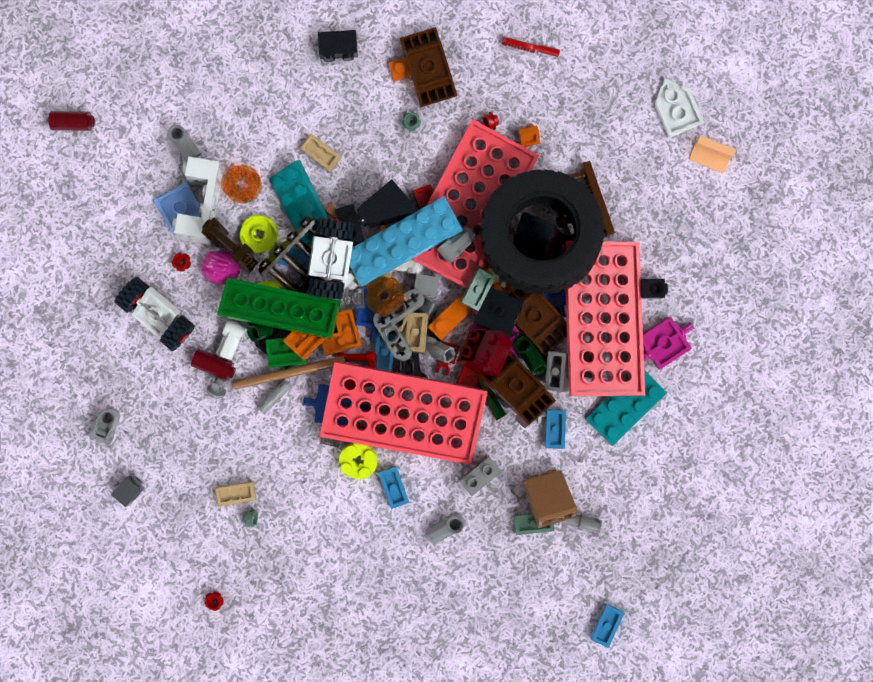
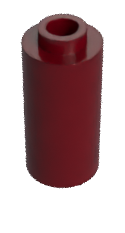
[48,111,95,131]
[191,349,236,381]

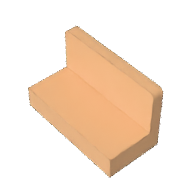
[689,136,736,173]

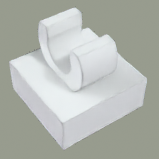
[337,266,359,290]

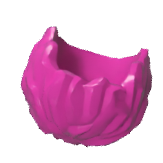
[201,250,241,285]

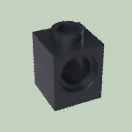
[641,279,668,299]

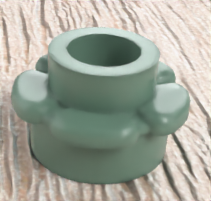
[402,112,421,131]
[242,508,258,527]

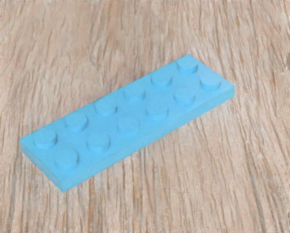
[350,196,463,287]

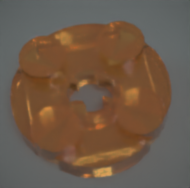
[223,165,262,204]
[365,276,405,316]

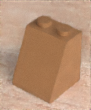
[524,469,578,528]

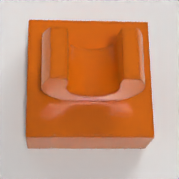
[519,123,540,147]

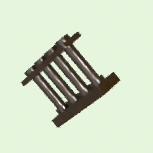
[258,214,327,293]
[201,217,261,274]

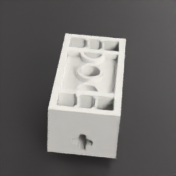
[172,156,224,245]

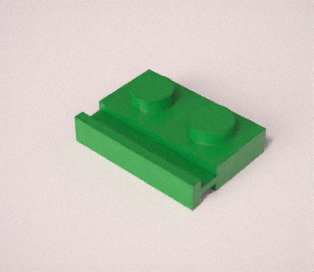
[265,338,308,368]

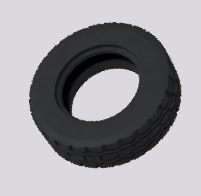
[481,169,605,295]

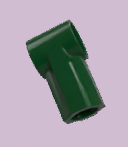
[238,320,273,342]
[515,336,547,375]

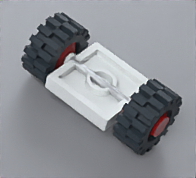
[308,218,354,299]
[114,277,195,351]

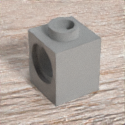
[410,274,439,298]

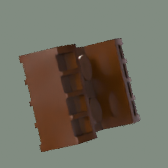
[399,27,458,108]
[506,287,567,356]
[477,353,556,428]

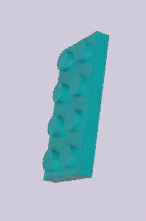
[269,160,329,245]
[585,370,667,446]

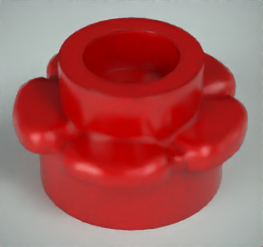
[483,112,499,130]
[172,253,191,272]
[205,592,224,611]

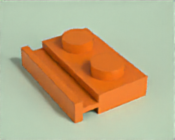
[283,331,326,361]

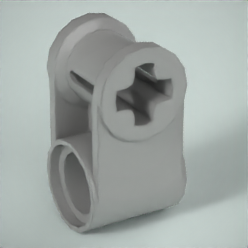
[89,408,120,446]

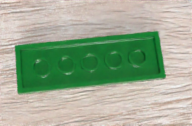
[217,278,341,339]

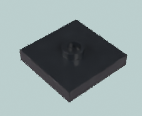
[473,288,525,338]

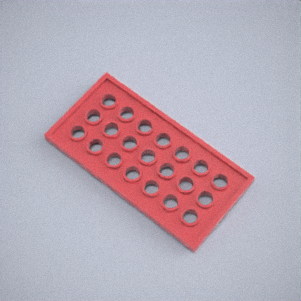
[411,119,539,289]
[564,241,645,396]
[320,361,488,465]

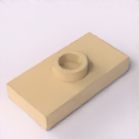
[300,134,342,172]
[215,481,257,507]

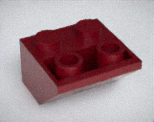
[456,328,513,377]

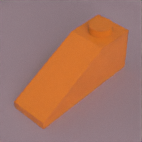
[428,292,473,341]

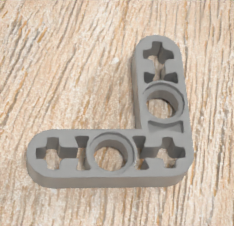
[373,289,424,361]

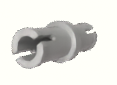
[256,379,292,414]
[562,514,602,533]

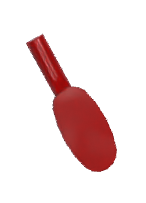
[502,36,560,57]

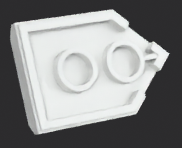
[654,78,704,138]

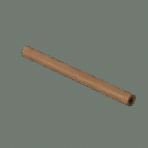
[233,356,346,390]

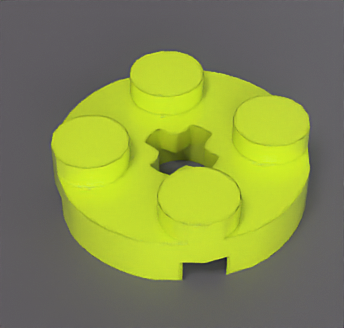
[240,215,279,254]
[339,443,378,479]

